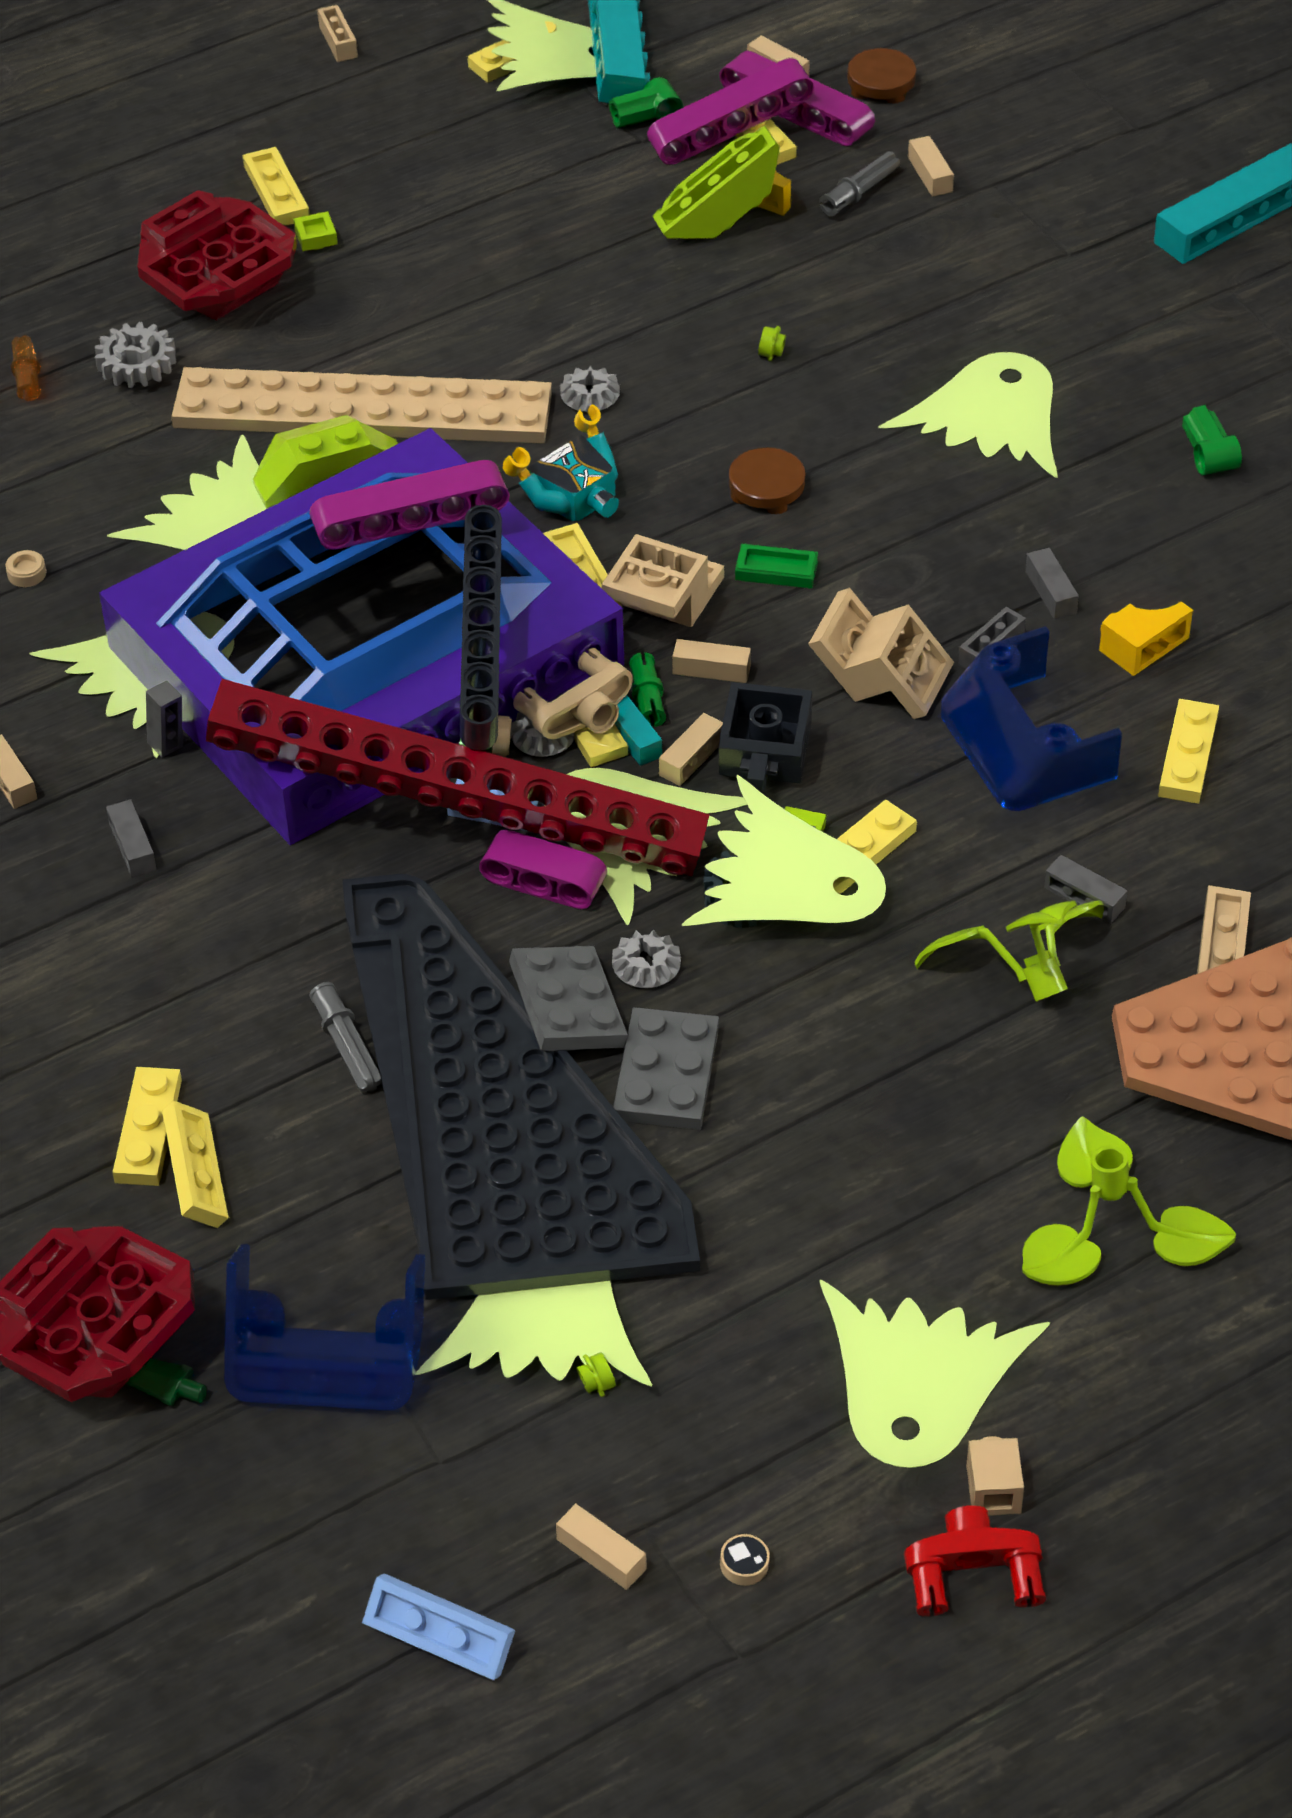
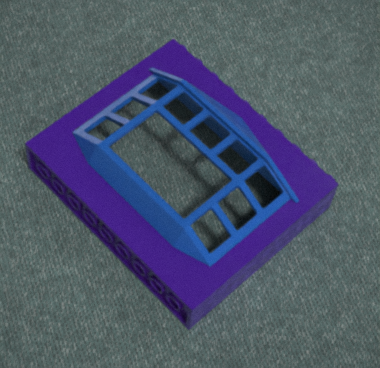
[99,428,624,845]

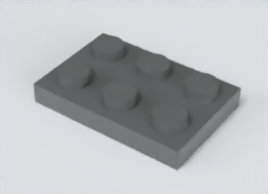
[509,946,628,1051]
[613,1007,719,1130]

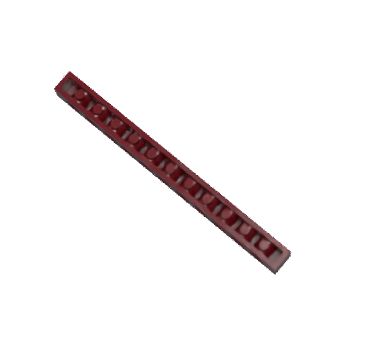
[206,679,710,876]

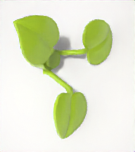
[915,900,1104,1001]
[1022,1116,1236,1285]

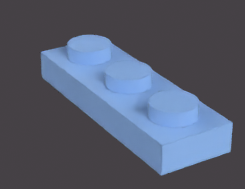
[362,1574,515,1680]

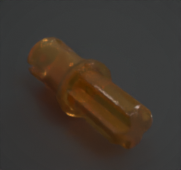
[11,335,41,401]

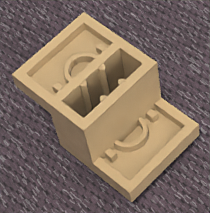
[601,534,724,627]
[808,588,954,719]

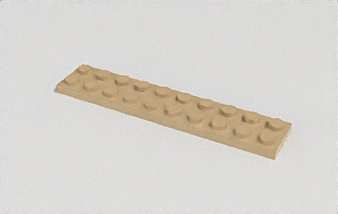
[171,367,552,444]

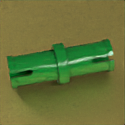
[629,652,666,727]

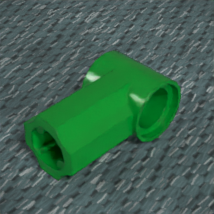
[609,78,684,129]
[1182,405,1242,476]

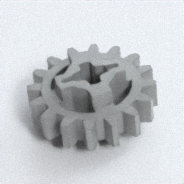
[95,322,176,388]

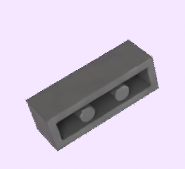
[1025,548,1079,619]
[958,607,1026,676]
[146,680,183,758]
[106,799,156,878]
[1044,855,1127,924]

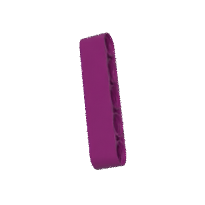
[719,51,875,146]
[647,58,814,165]
[309,460,510,550]

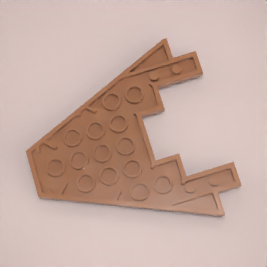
[1112,937,1292,1140]

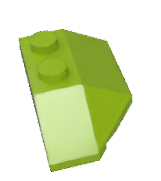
[653,126,780,238]
[253,415,398,508]

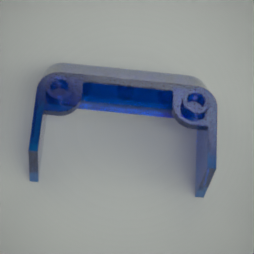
[941,626,1122,811]
[224,1244,425,1410]

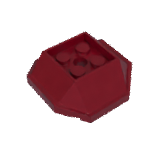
[138,190,297,320]
[0,1226,195,1402]

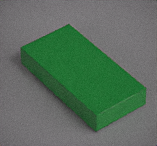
[735,544,818,589]

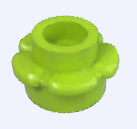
[758,326,786,362]
[577,1352,616,1397]

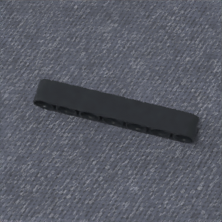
[460,505,502,751]

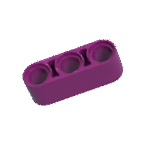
[479,830,608,909]

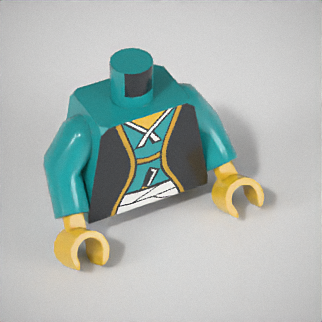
[503,404,619,521]

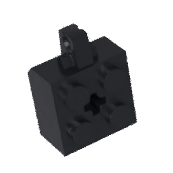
[719,682,812,795]

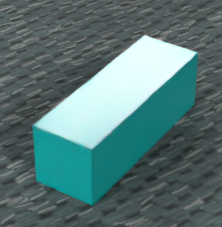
[615,695,662,766]

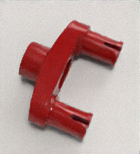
[904,1505,1046,1616]

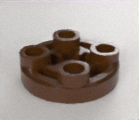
[847,48,916,104]
[729,447,805,515]

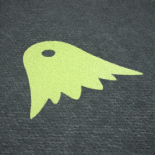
[487,0,596,91]
[878,352,1058,478]
[107,435,270,550]
[29,612,234,758]
[544,768,747,925]
[682,775,886,926]
[820,1280,1050,1468]
[415,1281,652,1386]

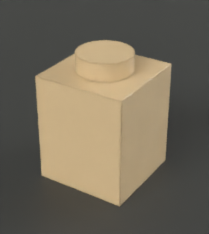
[967,1436,1024,1515]

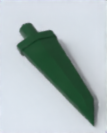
[125,1358,207,1406]

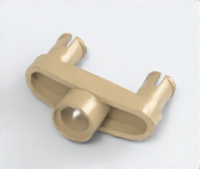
[513,648,633,739]

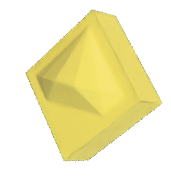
[574,724,628,768]

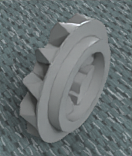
[560,365,620,412]
[511,712,575,757]
[612,929,681,988]

